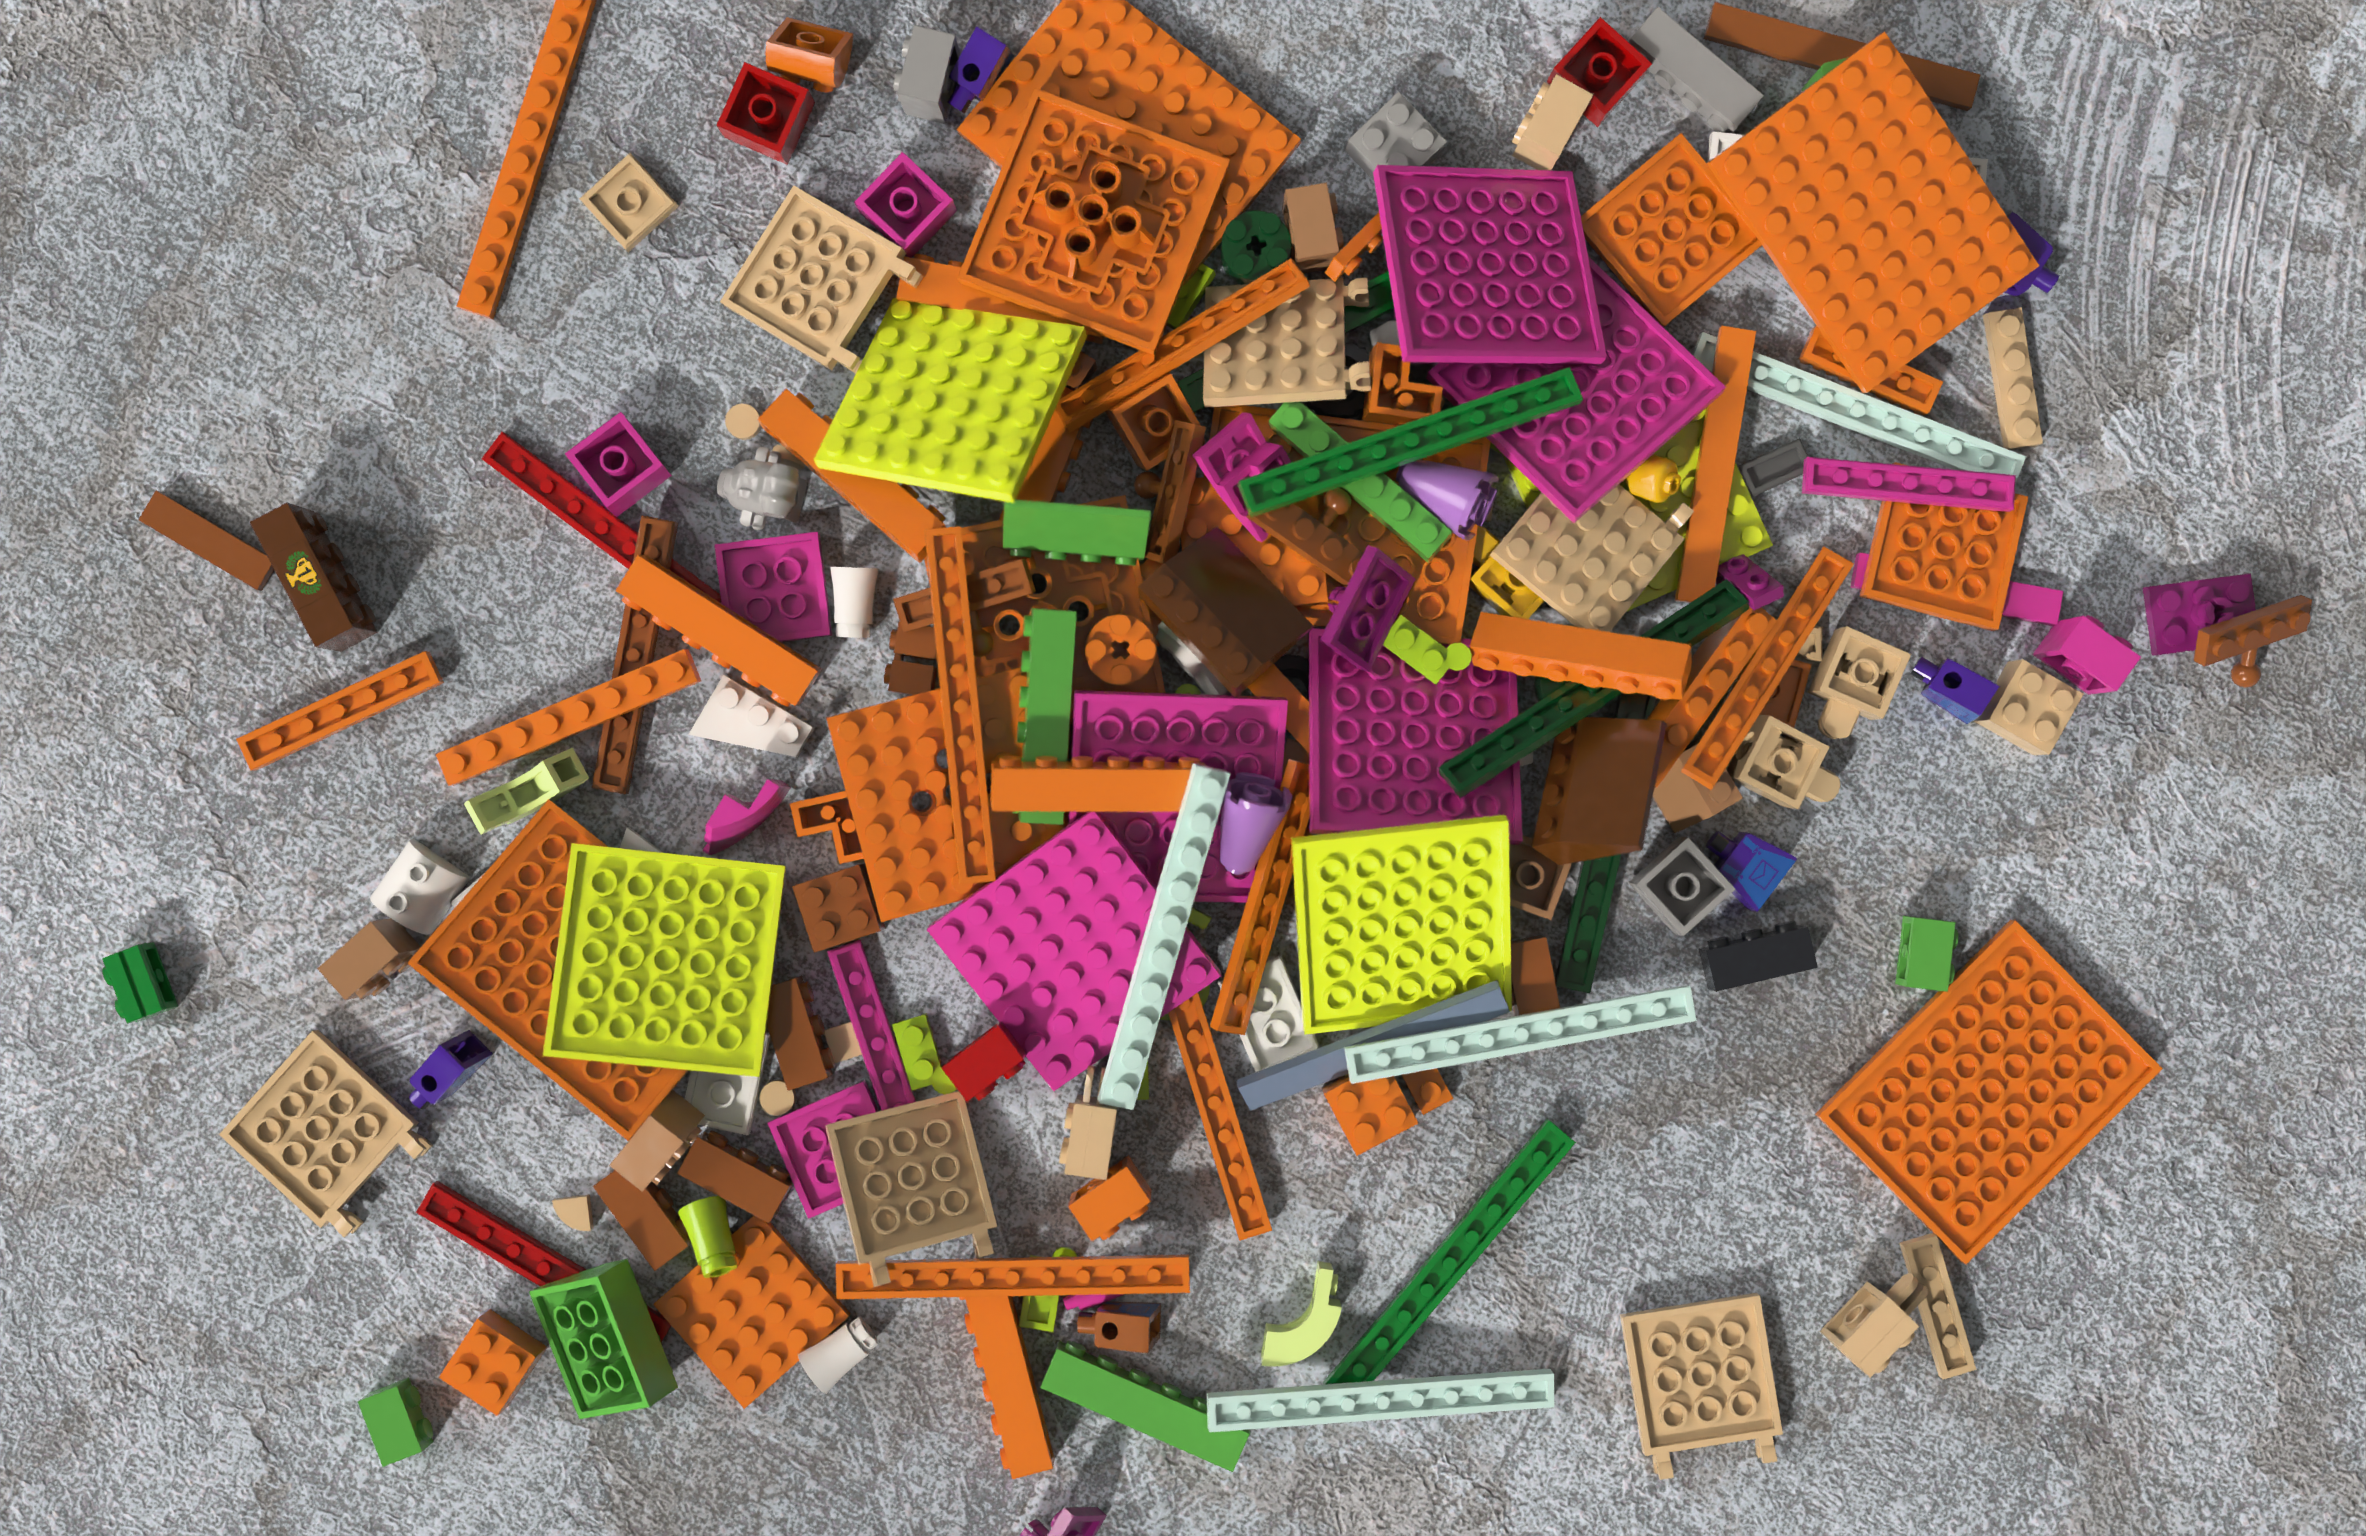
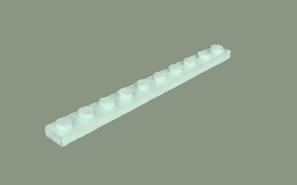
[1692,332,2026,484]
[1097,763,1230,1110]
[1344,985,1696,1084]
[1207,1369,1554,1432]

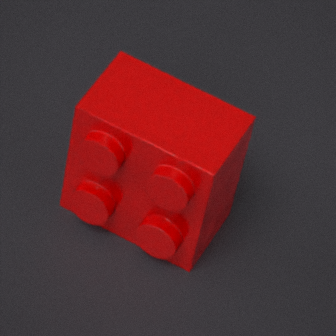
[1547,17,1652,128]
[716,62,815,165]
[942,1021,1027,1102]

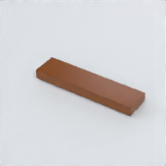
[138,490,274,591]

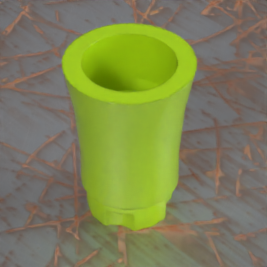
[678,1196,737,1278]

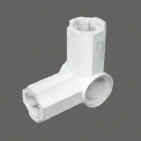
[1156,622,1228,695]

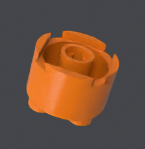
[1084,614,1156,685]

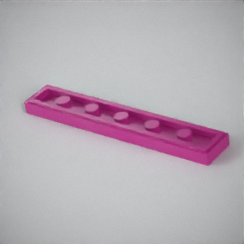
[1802,457,2016,512]
[1850,552,2063,626]
[827,940,916,1111]

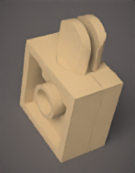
[1808,626,1911,739]
[1727,715,1840,810]
[1059,1065,1118,1180]
[1820,1273,1929,1378]

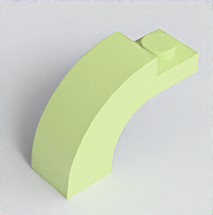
[464,748,589,835]
[1261,1261,1342,1367]

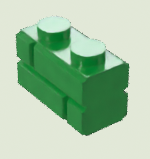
[102,942,178,1024]

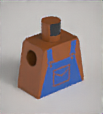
[1077,1301,1161,1353]

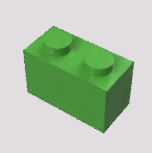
[1895,916,1958,992]
[358,1377,433,1467]

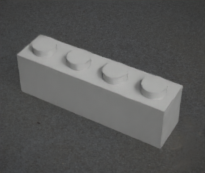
[1629,7,1764,133]

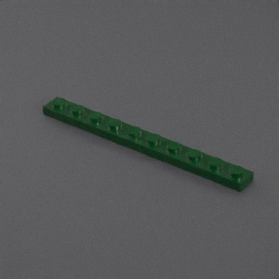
[1438,579,1749,799]
[1555,692,1657,994]

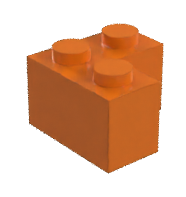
[1362,342,1443,425]
[790,791,864,864]

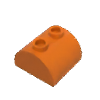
[766,17,853,93]

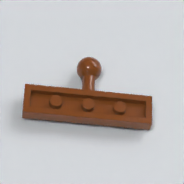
[1134,420,1206,563]
[1246,487,1364,587]
[893,558,1036,657]
[2194,595,2312,688]

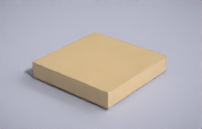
[580,153,679,252]

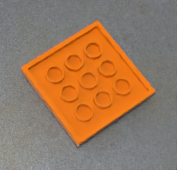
[1581,133,1762,328]
[1859,462,2028,631]
[1181,477,1329,608]
[653,1215,851,1409]

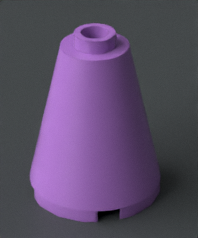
[1396,459,1499,541]
[1220,772,1292,875]

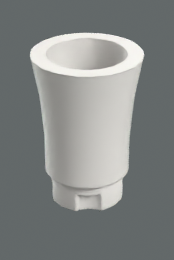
[830,567,879,638]
[798,1316,879,1394]

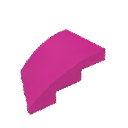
[1193,412,1292,542]
[703,779,791,855]

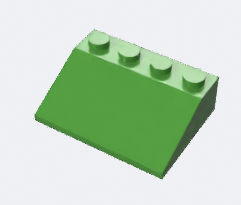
[1003,500,1151,566]
[529,1259,678,1419]

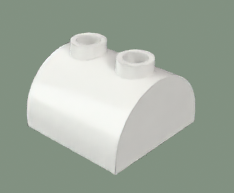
[370,839,471,935]

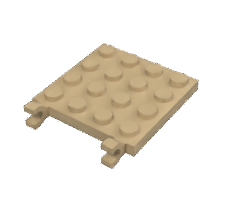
[720,185,924,374]
[1203,277,1371,407]
[1490,484,1694,632]
[219,1030,433,1237]
[825,1091,997,1287]
[1620,1293,1783,1480]

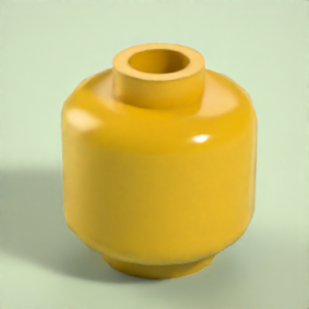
[1625,454,1681,503]

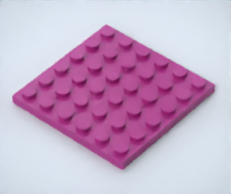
[1373,165,1607,364]
[1426,257,1726,523]
[1309,628,1523,845]
[1068,690,1288,903]
[926,812,1221,1091]

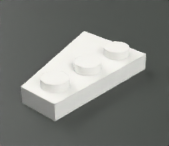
[688,675,815,757]

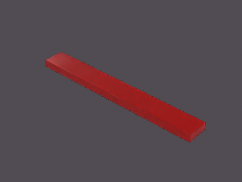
[481,432,721,603]
[416,1181,671,1343]

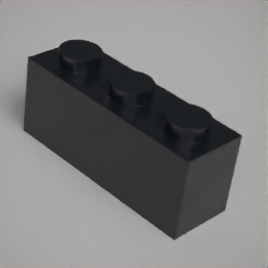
[1698,921,1818,992]

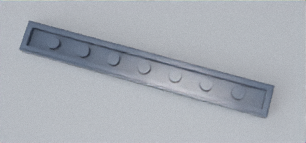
[1236,980,1510,1111]

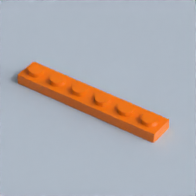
[236,651,444,771]

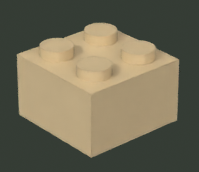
[1512,74,1593,171]
[1974,659,2084,755]

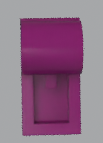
[1716,554,1784,610]

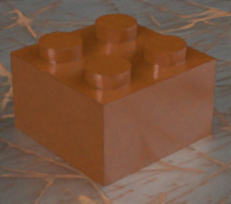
[792,863,886,953]

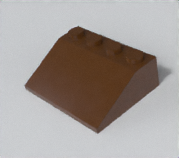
[1138,527,1313,698]
[1532,717,1667,865]

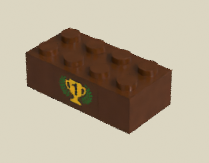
[250,502,378,652]

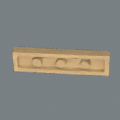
[1983,307,2043,450]
[1899,1233,1976,1379]

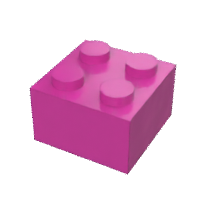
[854,152,957,258]
[565,412,672,517]
[2032,615,2141,695]

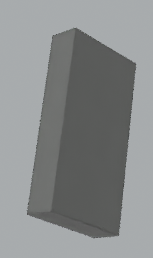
[1737,438,1808,498]

